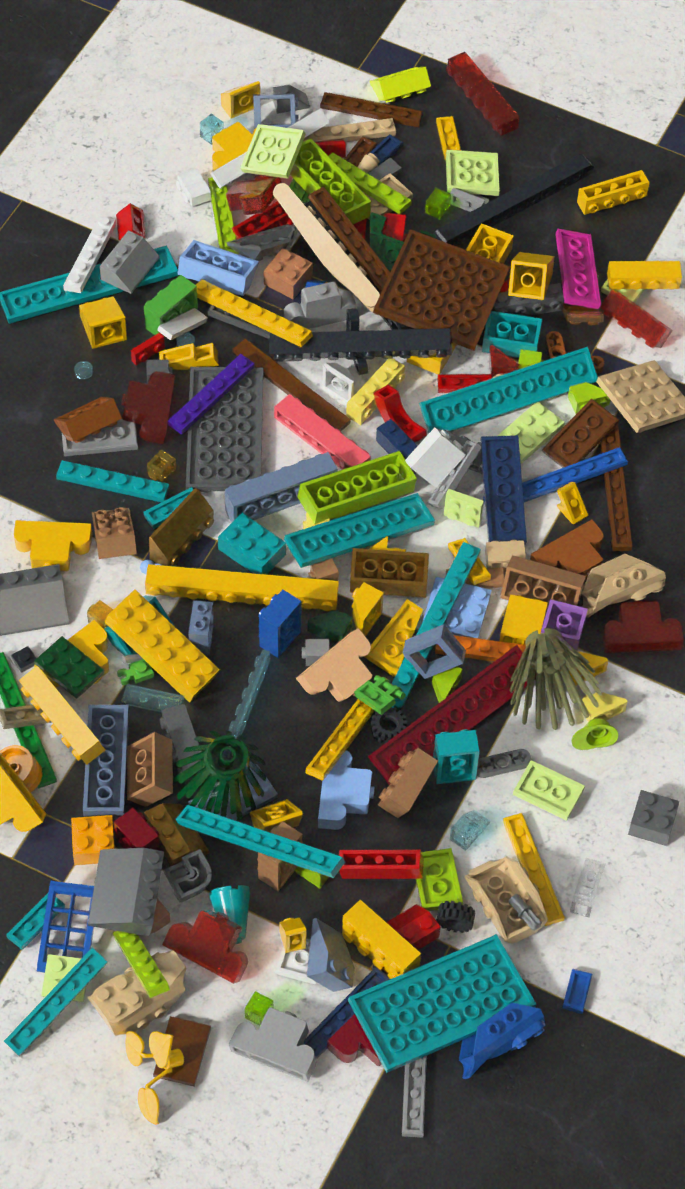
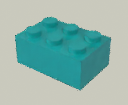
[482,311,542,358]
[218,513,286,575]
[433,729,479,784]

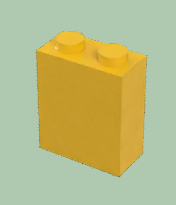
[500,594,548,645]

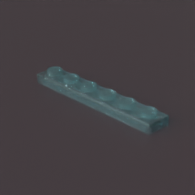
[228,649,270,758]

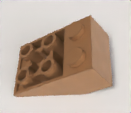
[92,507,137,559]

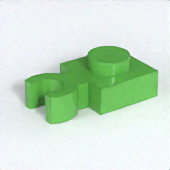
[117,659,154,685]

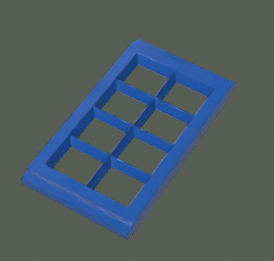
[37,881,94,973]

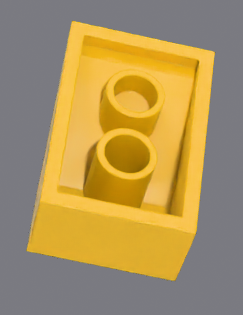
[250,799,303,832]

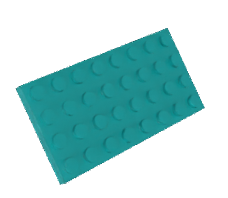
[348,934,537,1073]

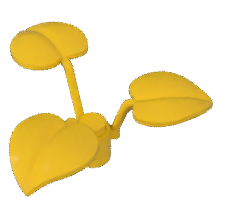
[125,1031,184,1125]

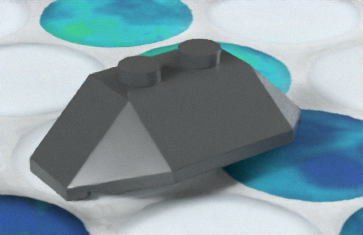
[227,224,296,261]

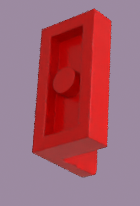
[315,140,346,158]
[116,203,146,240]

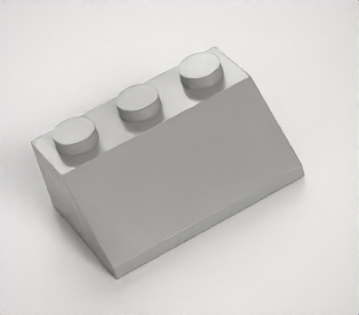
[100,230,159,294]

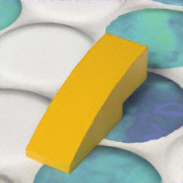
[159,343,218,370]

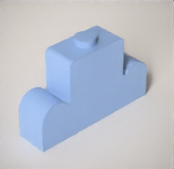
[318,750,374,830]

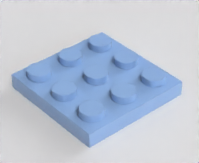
[423,577,492,638]

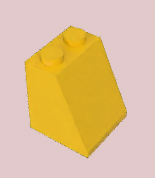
[508,252,554,300]
[79,296,127,349]

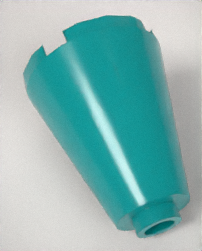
[209,885,250,945]

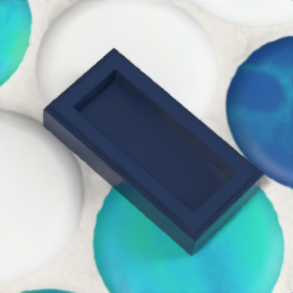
[370,134,403,165]

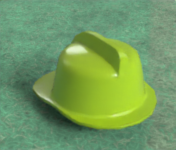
[571,718,619,750]

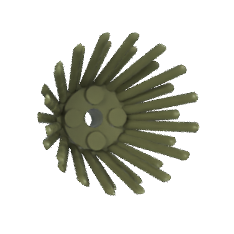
[510,628,602,730]

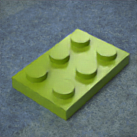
[416,848,463,911]

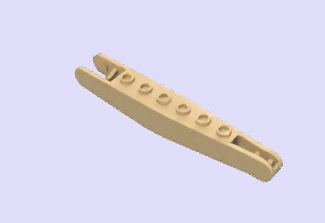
[273,183,380,315]

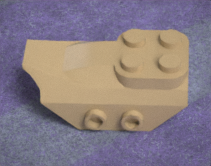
[581,554,666,618]
[464,856,548,943]
[87,950,187,1036]

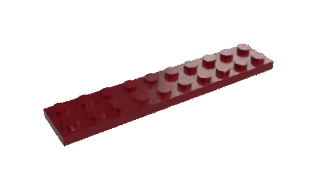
[368,645,536,785]

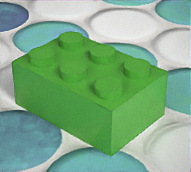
[144,275,198,337]

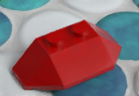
[231,201,293,239]

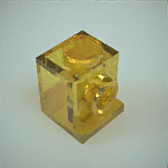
[147,450,176,482]

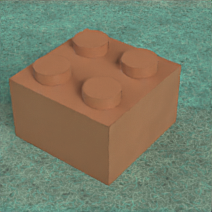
[263,248,313,299]

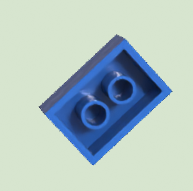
[258,589,302,658]

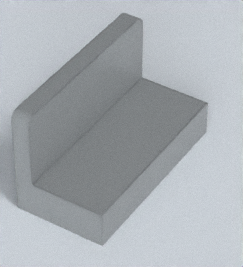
[450,188,489,212]

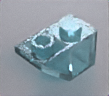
[450,810,490,851]

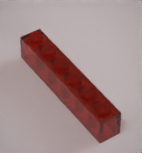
[446,51,519,136]

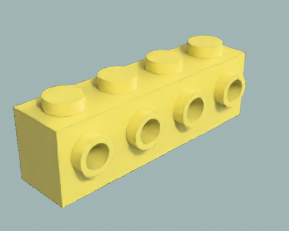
[346,358,405,425]

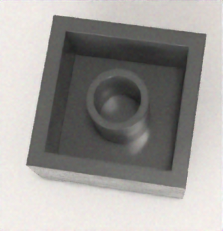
[628,790,680,846]

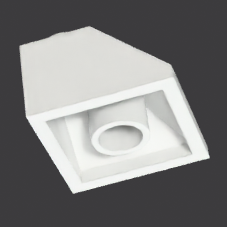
[322,363,354,403]

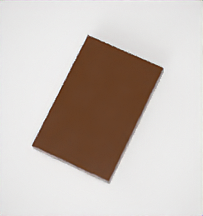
[153,1016,211,1087]

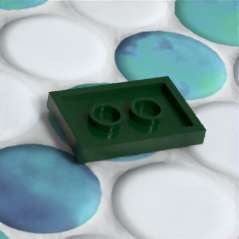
[34,636,104,699]

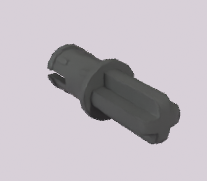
[509,894,542,931]

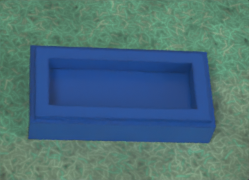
[562,969,592,1014]

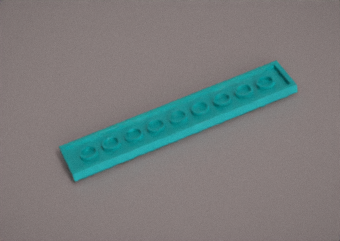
[0,245,179,324]
[419,347,598,433]

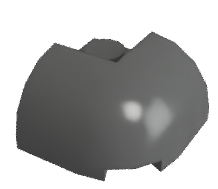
[164,849,212,903]

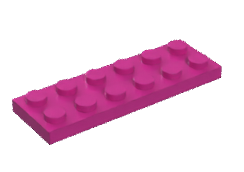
[556,229,601,309]

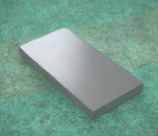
[62,416,138,456]

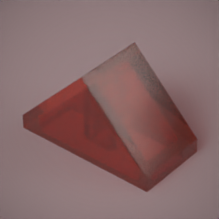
[489,345,520,378]

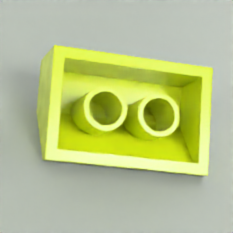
[370,67,431,103]

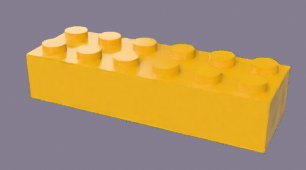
[105,589,220,703]

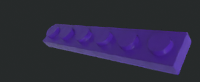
[168,354,254,435]

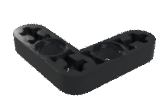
[346,307,368,375]

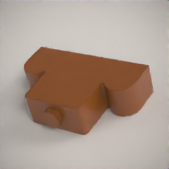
[530,520,603,580]

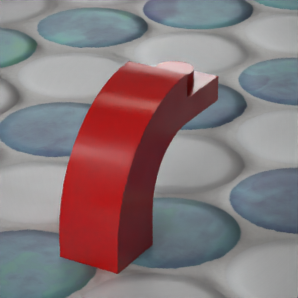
[373,385,427,443]

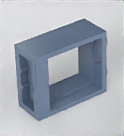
[253,93,299,129]
[189,600,214,659]
[403,624,466,679]

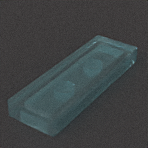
[122,684,184,712]

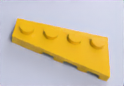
[364,599,423,677]

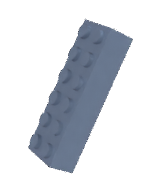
[225,452,338,522]
[83,705,129,822]

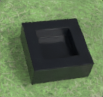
[11,646,36,673]

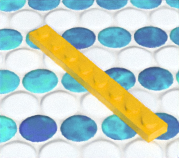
[196,279,313,347]

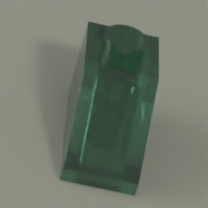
[307,610,352,643]

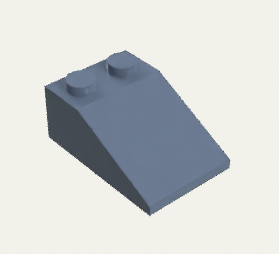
[307,918,355,992]

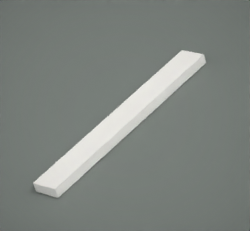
[211,108,330,188]

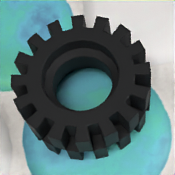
[371,707,407,744]
[436,901,475,933]

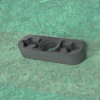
[476,749,531,778]

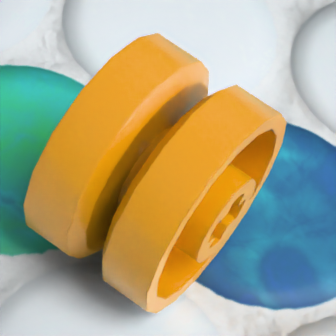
[0,745,42,792]

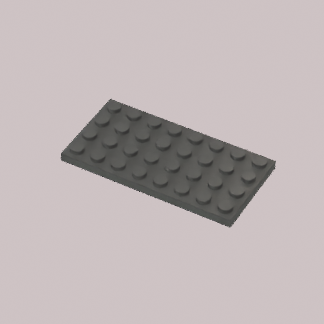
[186,367,263,491]

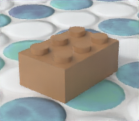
[127,732,173,807]
[378,748,438,818]
[257,821,302,891]

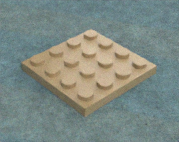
[596,360,685,433]

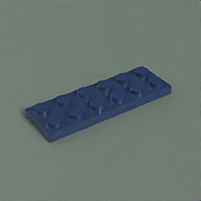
[480,435,527,545]

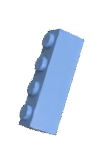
[178,240,259,296]

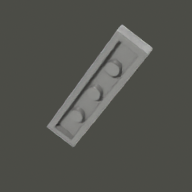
[428,440,481,509]

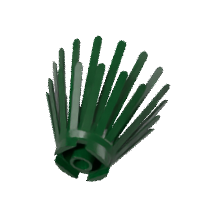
[173,730,266,821]

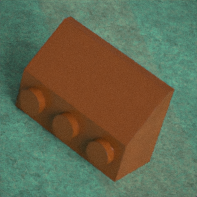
[54,397,122,443]

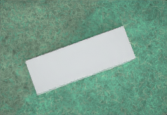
[158,308,208,340]

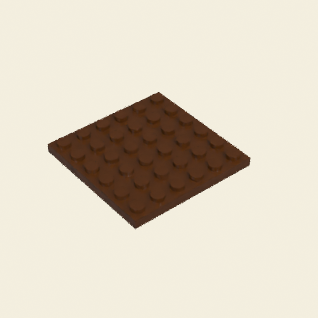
[373,229,510,351]

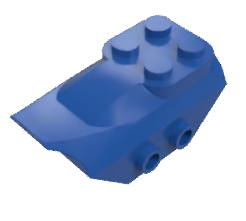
[459,1003,546,1079]

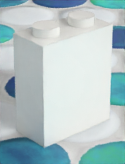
[405,427,466,488]

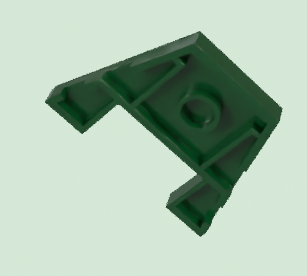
[369,212,436,272]

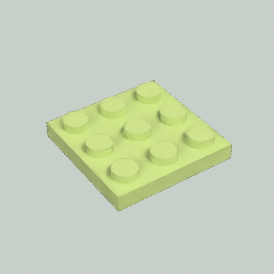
[240,124,306,179]
[446,150,499,196]

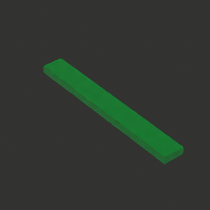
[0,652,57,789]

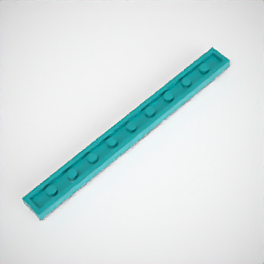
[392,542,481,711]
[176,805,345,878]

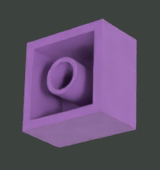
[541,599,588,651]

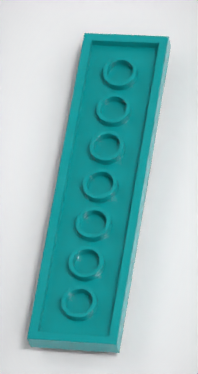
[284,493,435,568]

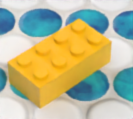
[342,900,421,979]

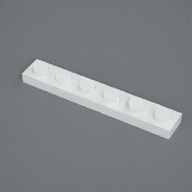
[63,217,116,293]

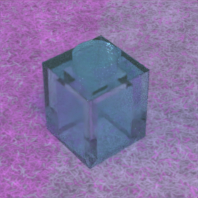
[200,113,224,145]

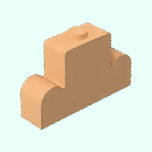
[296,628,372,702]

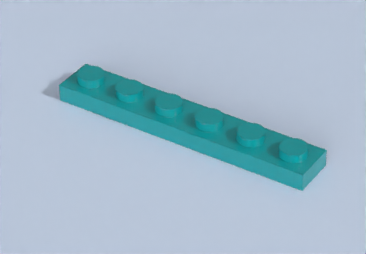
[56,460,169,502]
[4,948,108,1057]

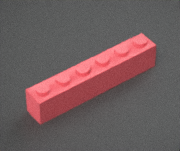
[274,394,371,470]

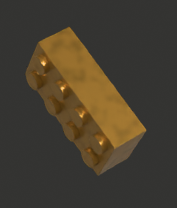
[350,548,429,598]

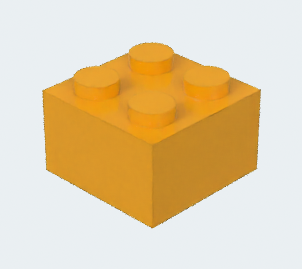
[71,815,115,865]

